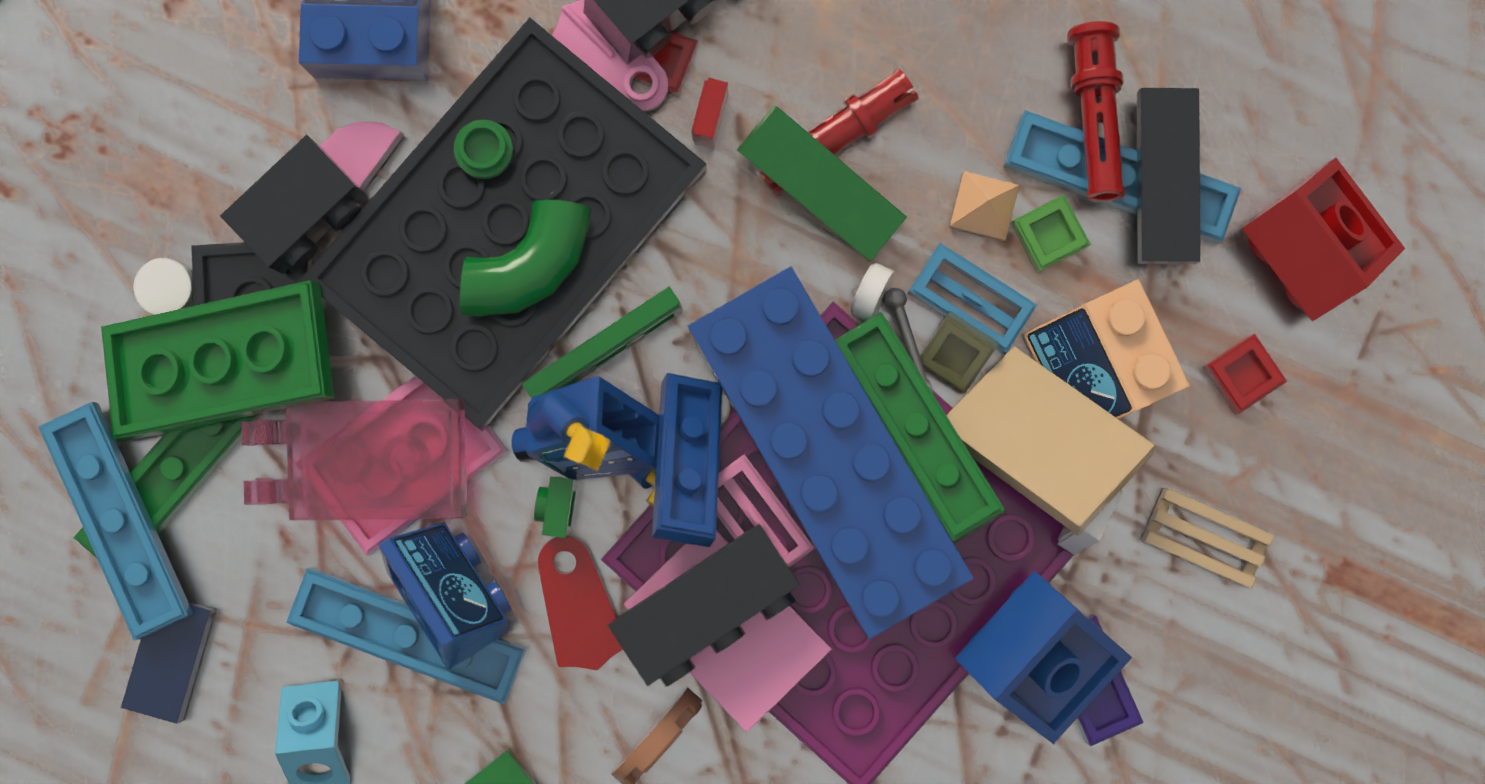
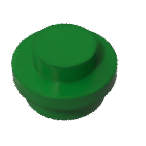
[454,120,513,179]

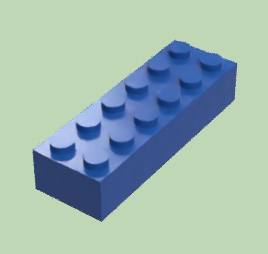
[688,266,974,639]

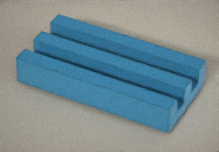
[908,243,1037,354]

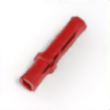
[755,68,919,196]

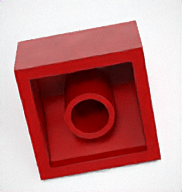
[1242,157,1405,322]

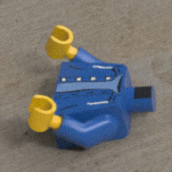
[511,376,659,507]

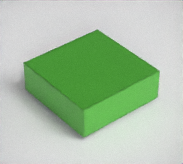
[1011,194,1091,273]

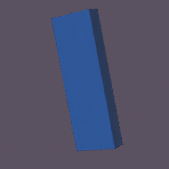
[652,373,722,548]

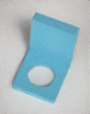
[275,681,350,784]

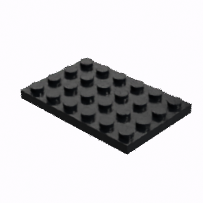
[301,17,707,431]

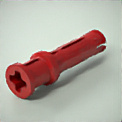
[1067,21,1125,202]

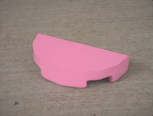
[320,121,404,191]

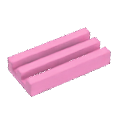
[717,454,815,567]

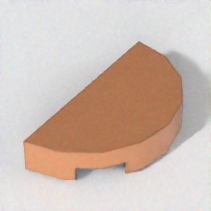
[611,687,703,784]

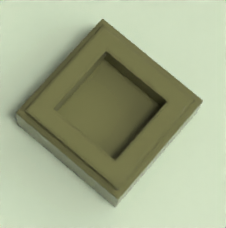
[920,311,998,393]

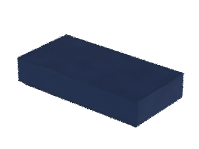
[121,601,216,724]

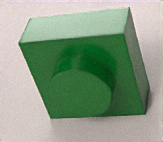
[534,476,578,538]

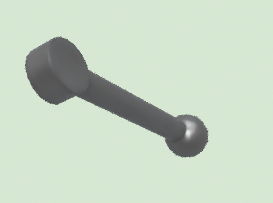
[884,288,934,395]

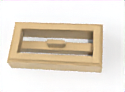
[1141,488,1275,589]

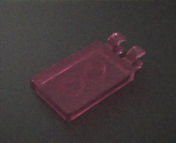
[242,398,468,520]

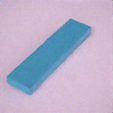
[1003,110,1242,244]
[38,402,193,641]
[286,567,527,704]

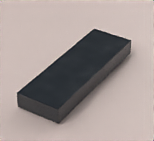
[1137,88,1200,264]

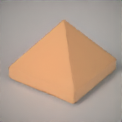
[949,171,1019,241]

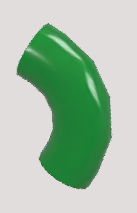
[460,200,591,317]

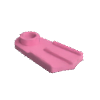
[552,0,668,112]

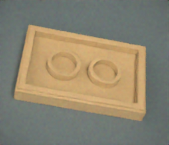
[946,346,1155,536]

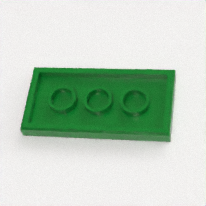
[101,280,334,442]

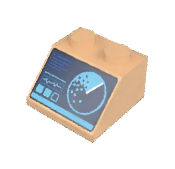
[1022,279,1190,419]

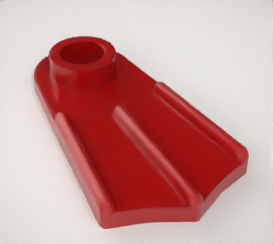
[538,536,623,670]

